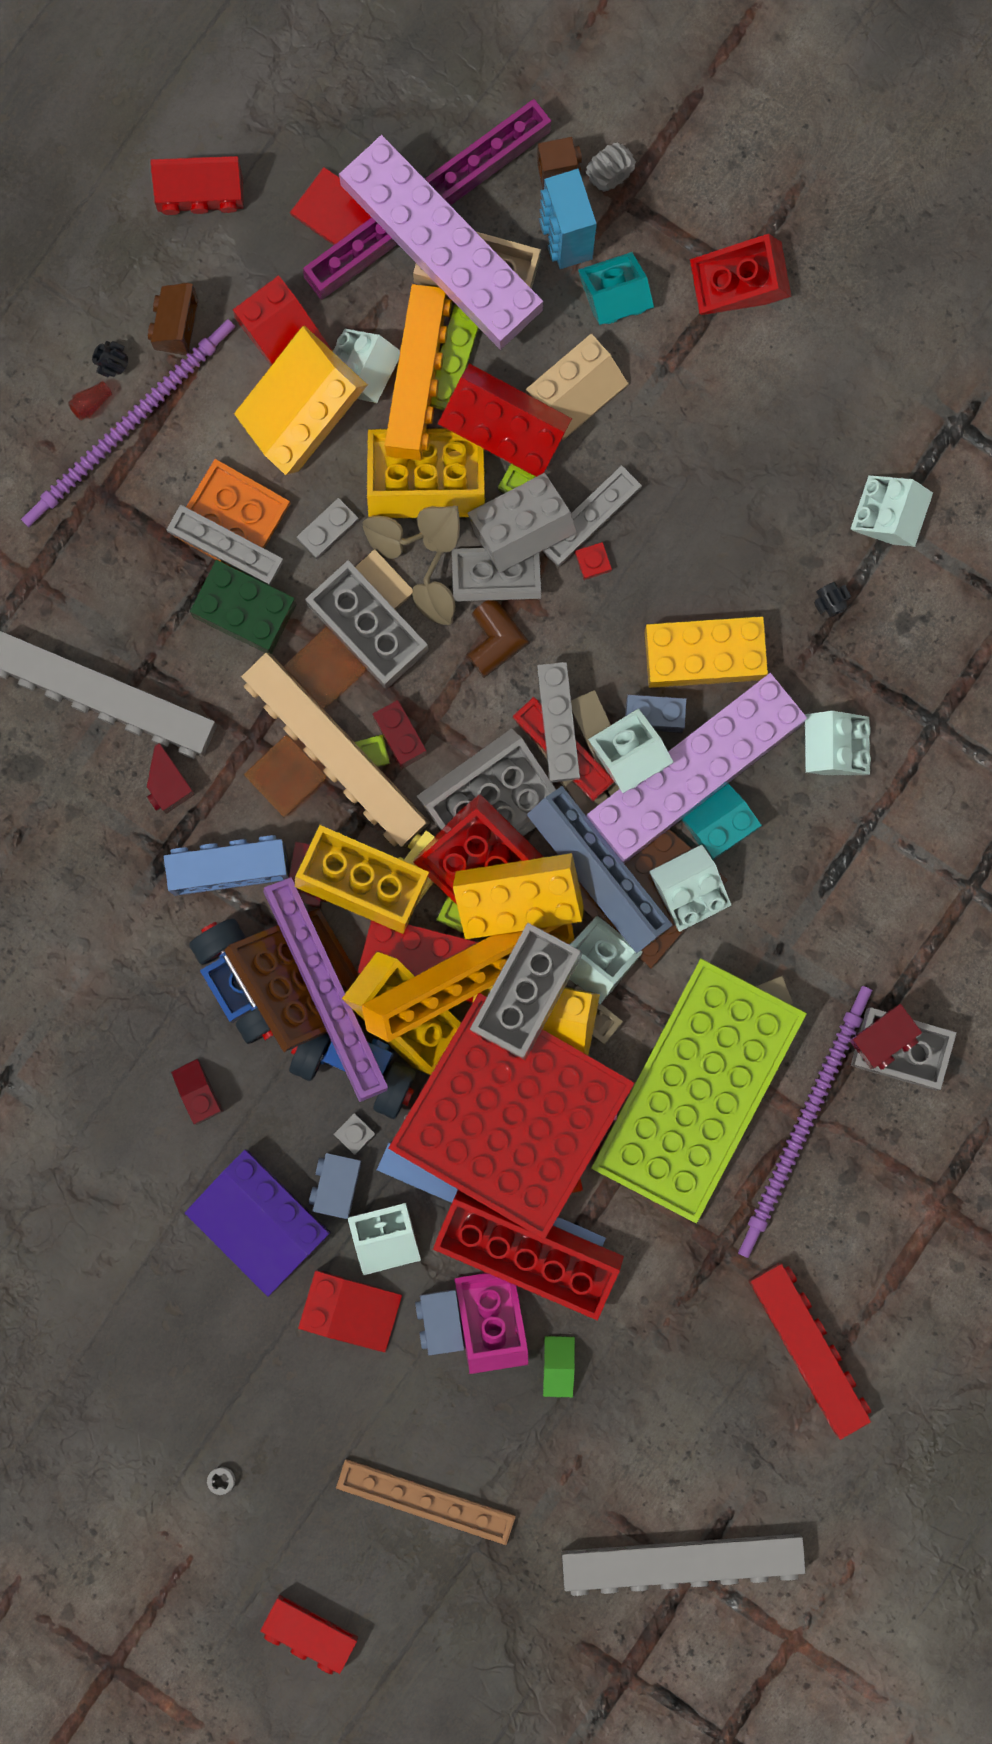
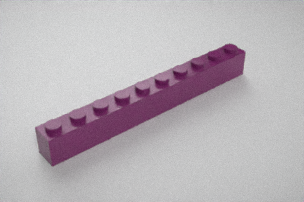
[303,99,552,301]

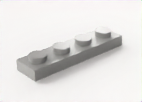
[542,465,642,567]
[166,505,284,586]
[537,662,580,783]

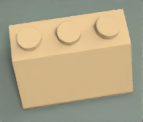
[525,333,628,440]

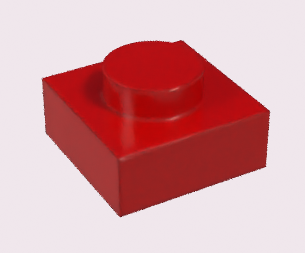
[575,542,612,580]

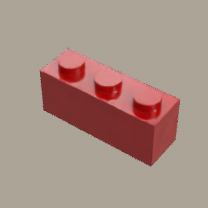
[260,1594,358,1675]

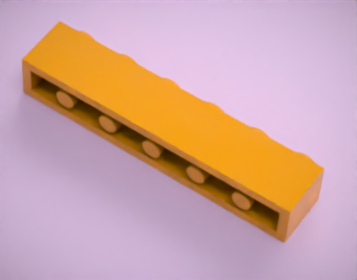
[384,284,452,461]

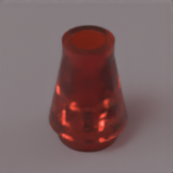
[68,381,112,421]

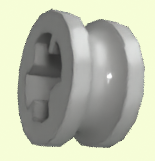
[207,1467,236,1495]

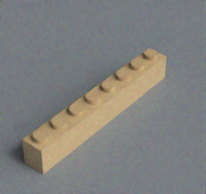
[241,652,430,847]

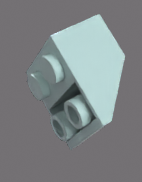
[333,329,400,403]
[851,475,933,547]
[805,711,871,775]
[650,845,731,932]
[348,1203,421,1275]

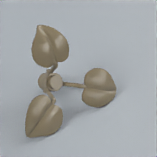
[362,506,460,625]

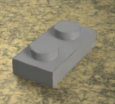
[296,498,359,560]

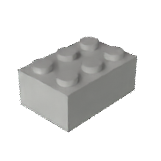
[468,473,577,573]
[850,1008,957,1091]

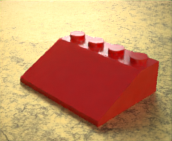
[413,794,544,937]

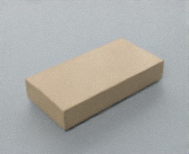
[355,549,413,610]

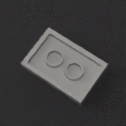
[452,548,541,601]

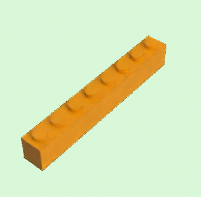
[361,923,575,1042]

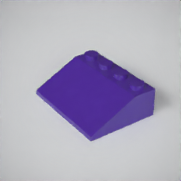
[185,1149,331,1297]

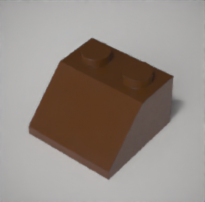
[148,283,199,356]

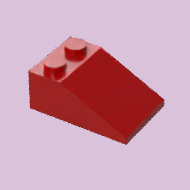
[690,234,792,315]
[232,275,333,366]
[298,1270,402,1353]

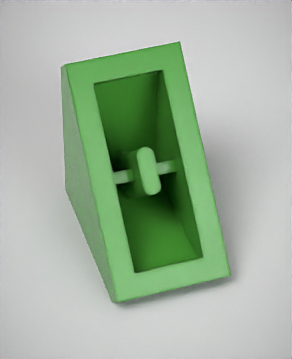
[543,1336,575,1397]

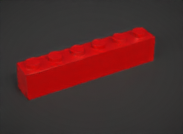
[748,1263,872,1440]

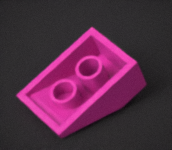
[455,1273,528,1374]

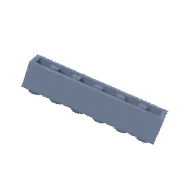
[527,786,672,954]

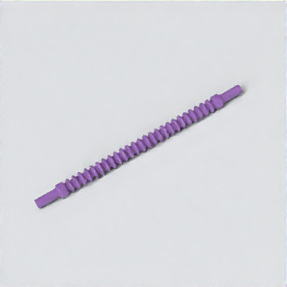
[21,319,235,528]
[738,986,873,1258]

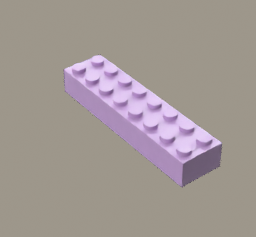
[339,135,543,350]
[587,673,807,864]

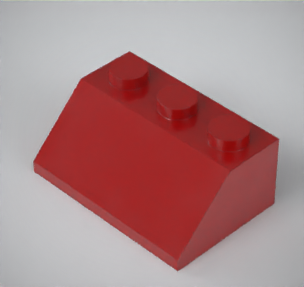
[151,156,244,215]

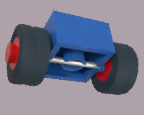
[189,918,274,1044]
[289,1033,416,1119]

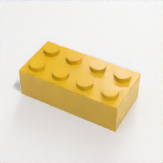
[645,617,768,688]
[295,825,429,934]
[453,853,584,940]
[342,952,461,1075]

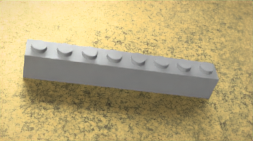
[0,631,217,759]
[561,1534,805,1596]

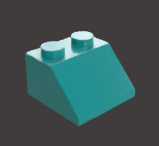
[578,252,654,325]
[681,784,762,860]

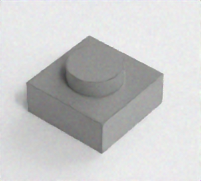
[334,1113,375,1155]

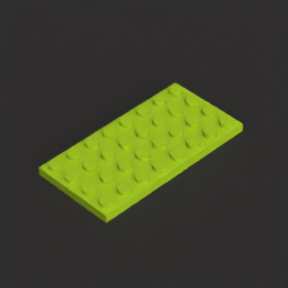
[591,958,807,1224]

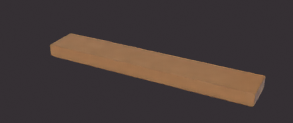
[336,1459,516,1545]

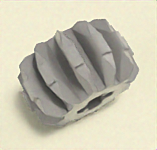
[586,142,636,192]

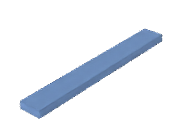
[377,1143,606,1246]

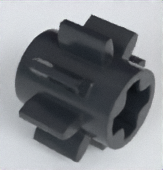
[92,341,128,378]
[814,582,851,618]

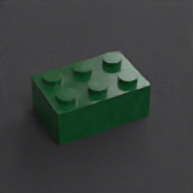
[190,560,297,654]

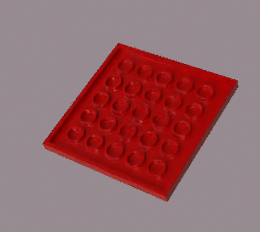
[388,993,634,1240]

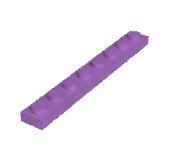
[263,877,388,1102]

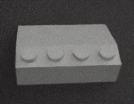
[417,728,556,836]

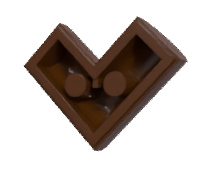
[466,600,530,678]

